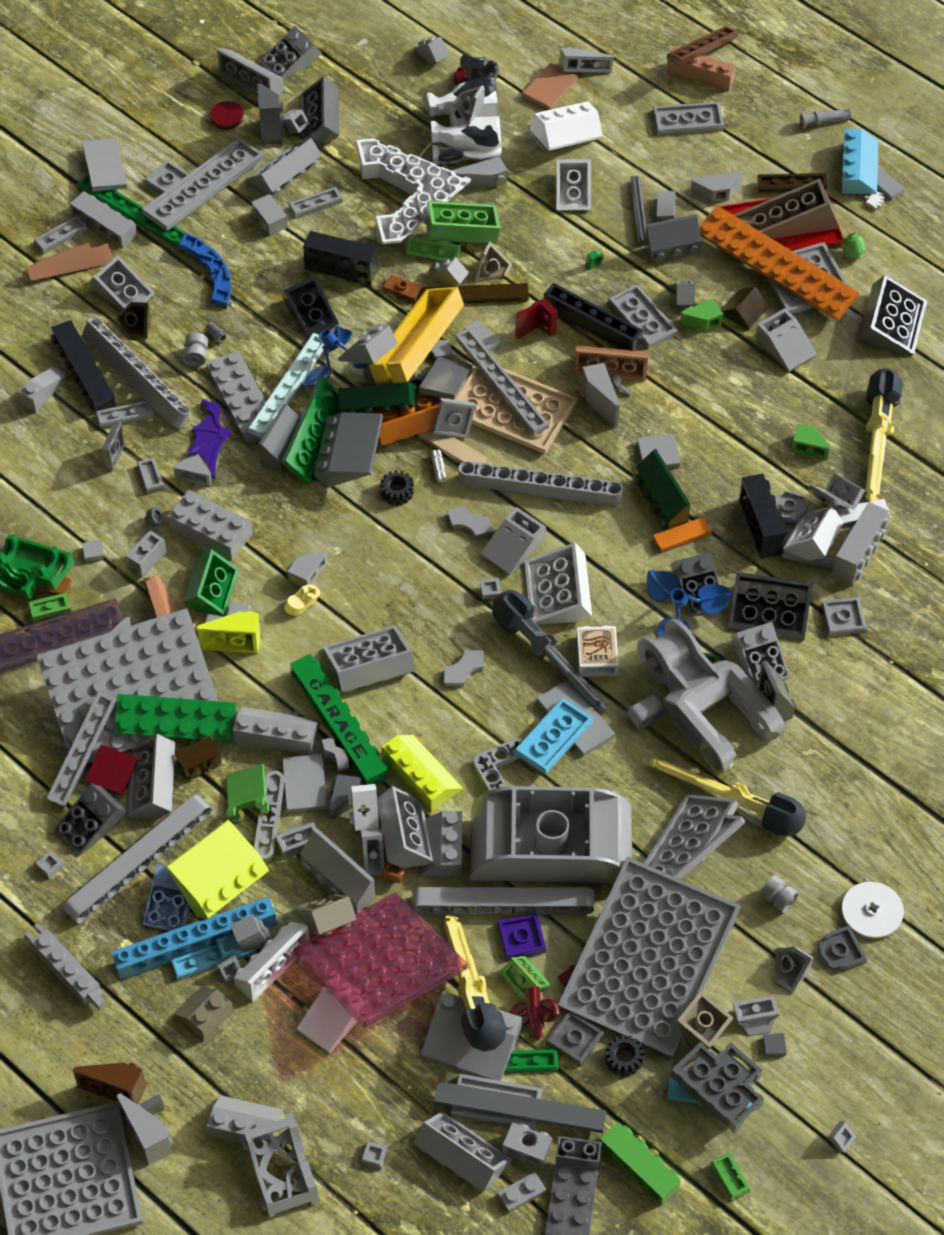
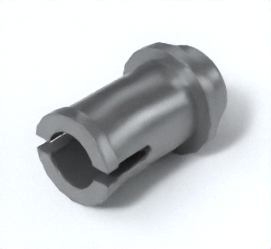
[205,322,227,343]

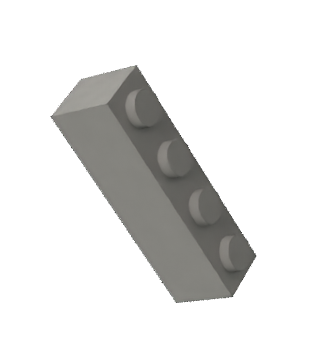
[70,191,137,248]

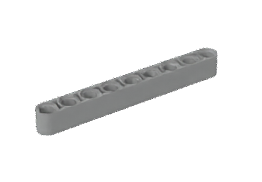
[82,317,190,428]
[459,461,622,506]
[63,795,212,923]
[412,887,594,914]

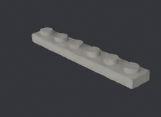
[47,691,117,807]

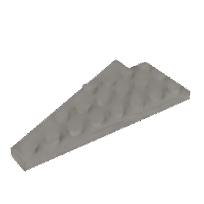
[644,794,745,879]

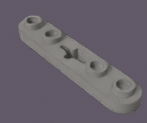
[254,771,285,862]

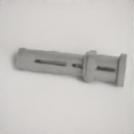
[799,108,851,128]

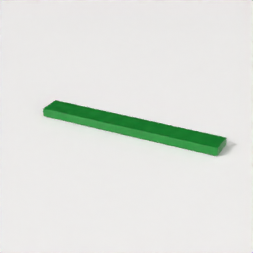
[77,174,186,252]

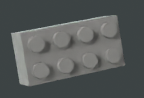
[168,490,253,560]
[832,502,890,586]

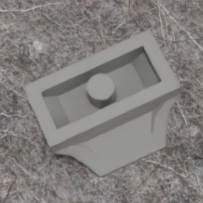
[276,822,316,856]
[733,995,779,1036]

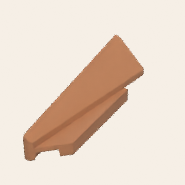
[26,242,113,280]
[143,575,177,618]

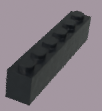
[543,283,643,351]
[50,320,116,413]

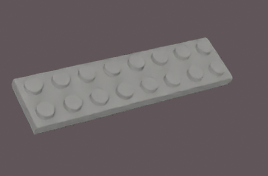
[142,137,264,231]

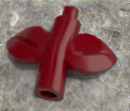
[508,986,559,1038]

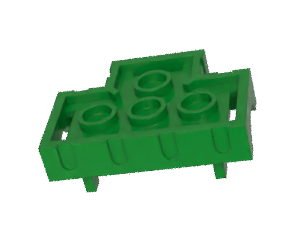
[0,534,75,600]

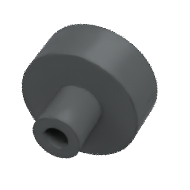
[144,507,164,527]

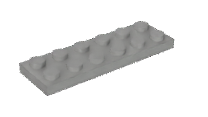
[206,351,266,445]

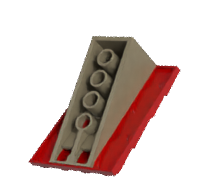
[719,179,844,262]

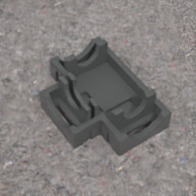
[670,1042,764,1133]

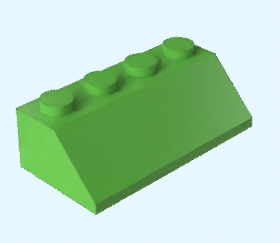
[426,201,500,244]

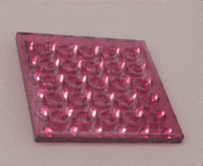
[293,892,468,1028]

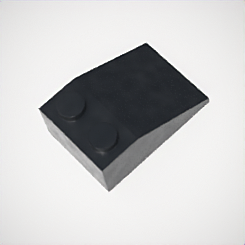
[282,276,339,339]

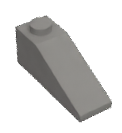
[559,48,614,73]
[452,156,507,187]
[19,367,68,413]

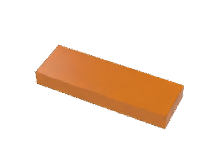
[653,517,712,553]

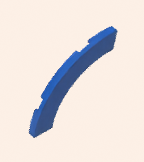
[178,233,231,308]

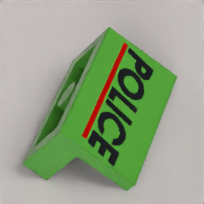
[500,956,551,1001]

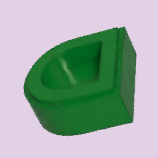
[585,250,604,270]

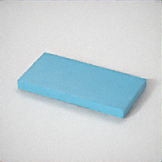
[514,698,594,775]

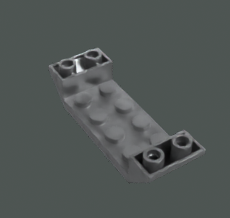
[545,1136,602,1235]

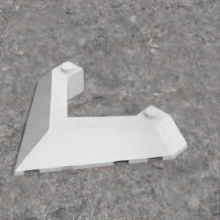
[356,138,471,245]

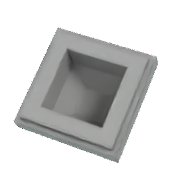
[217,955,241,984]

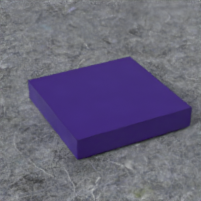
[497,913,547,961]

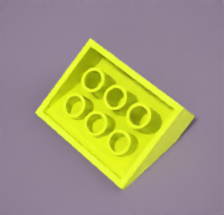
[166,820,269,918]

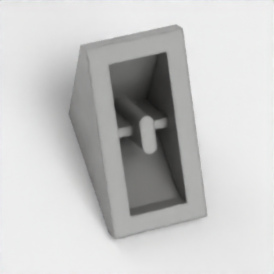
[174,454,212,486]

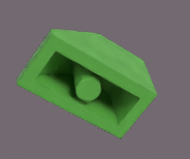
[791,424,830,460]

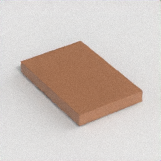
[522,63,578,110]

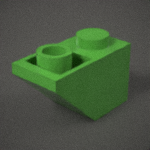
[680,299,723,331]

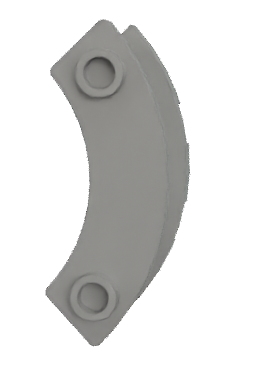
[241,1113,320,1217]

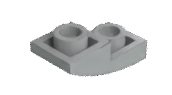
[657,191,676,221]

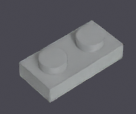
[498,1172,546,1213]

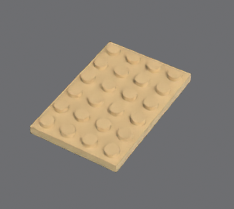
[455,366,578,454]

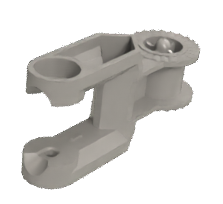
[637,618,785,774]

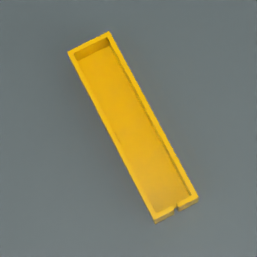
[369,287,464,384]

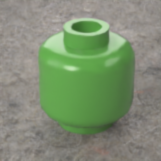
[841,233,866,260]

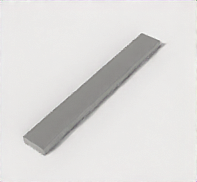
[455,328,549,436]

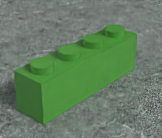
[600,1122,681,1206]

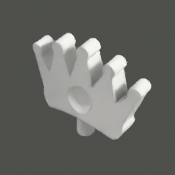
[865,192,885,210]

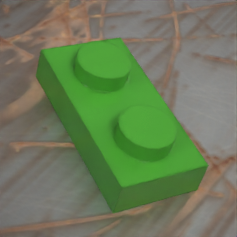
[29,593,71,621]

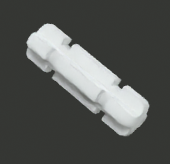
[431,450,446,483]

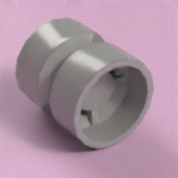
[183,333,208,367]
[760,875,799,913]

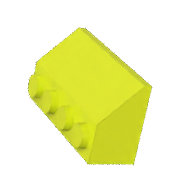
[382,735,463,812]

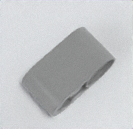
[627,694,668,730]

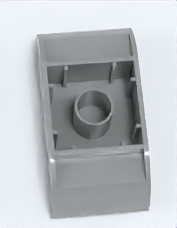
[470,786,632,883]

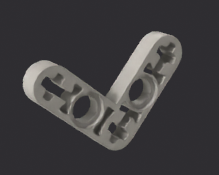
[474,738,523,791]

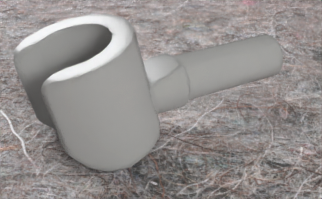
[611,375,632,397]

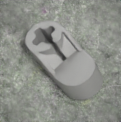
[321,737,350,772]

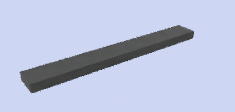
[434,1081,607,1133]

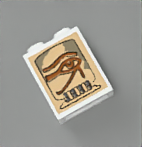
[577,625,619,677]

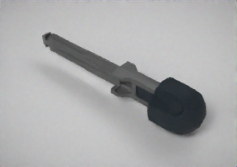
[492,590,608,712]

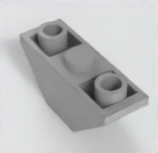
[691,171,743,203]

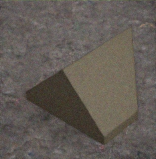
[474,241,512,283]

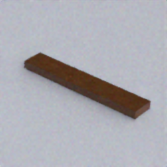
[666,26,738,65]

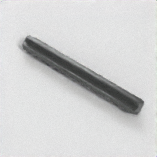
[631,175,646,244]

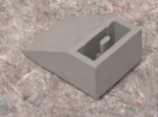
[260,26,322,79]
[755,308,817,372]
[481,507,546,575]
[731,622,790,687]

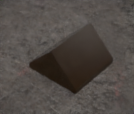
[721,286,769,330]

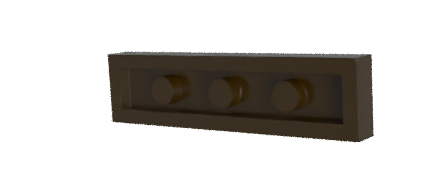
[757,173,828,192]

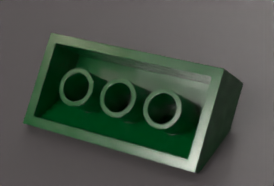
[339,382,419,413]
[633,449,691,530]

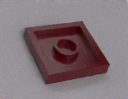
[86,744,139,796]

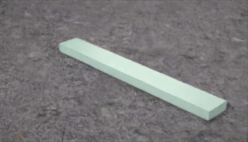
[248,333,324,438]

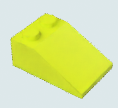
[197,611,260,653]

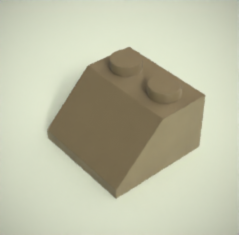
[174,986,234,1042]
[676,991,733,1050]

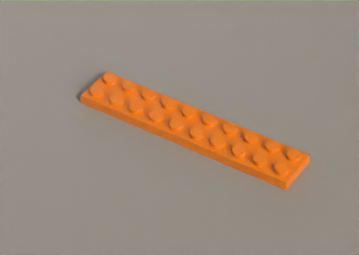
[699,206,859,321]

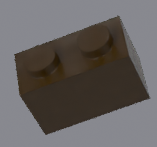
[174,736,222,780]

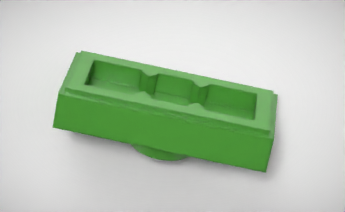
[710,1152,751,1201]

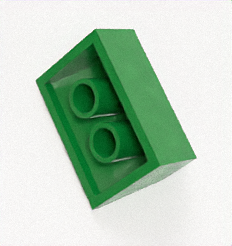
[182,549,239,616]

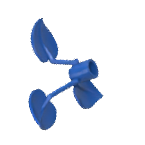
[301,326,369,387]
[647,570,732,637]

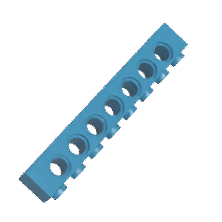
[111,897,277,980]

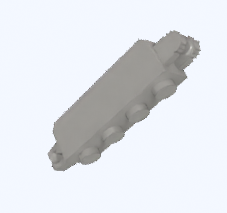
[23,923,106,1011]

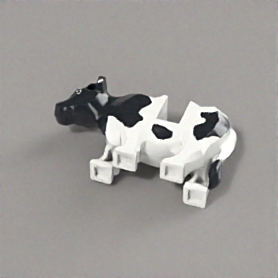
[427,53,502,166]

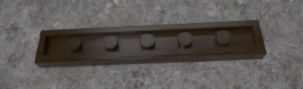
[422,283,529,303]

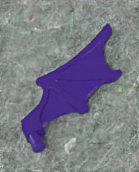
[187,399,232,479]

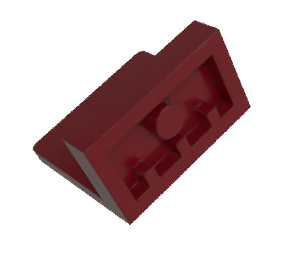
[515,298,557,339]

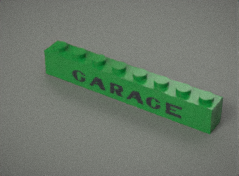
[290,654,389,785]

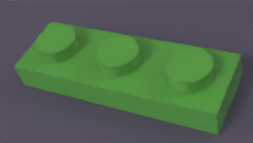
[406,236,461,261]

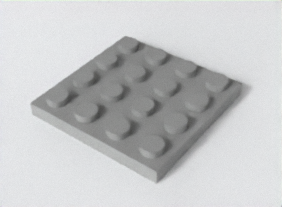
[766,242,849,314]

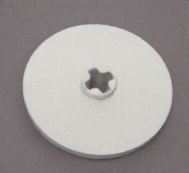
[842,882,904,939]

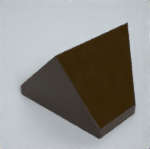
[116,301,151,339]

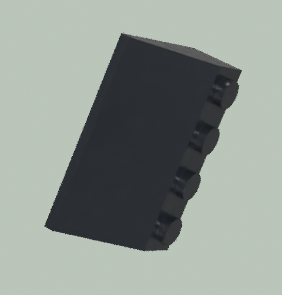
[728,572,813,640]

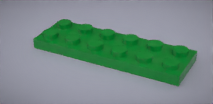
[281,377,343,484]
[114,694,236,743]

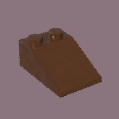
[73,1062,147,1105]

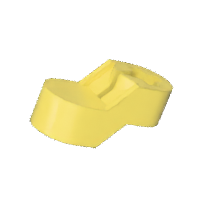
[284,585,320,616]

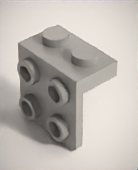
[809,473,865,510]

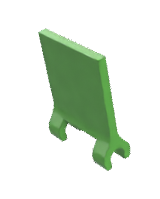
[226,764,269,823]

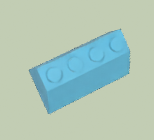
[842,129,878,194]

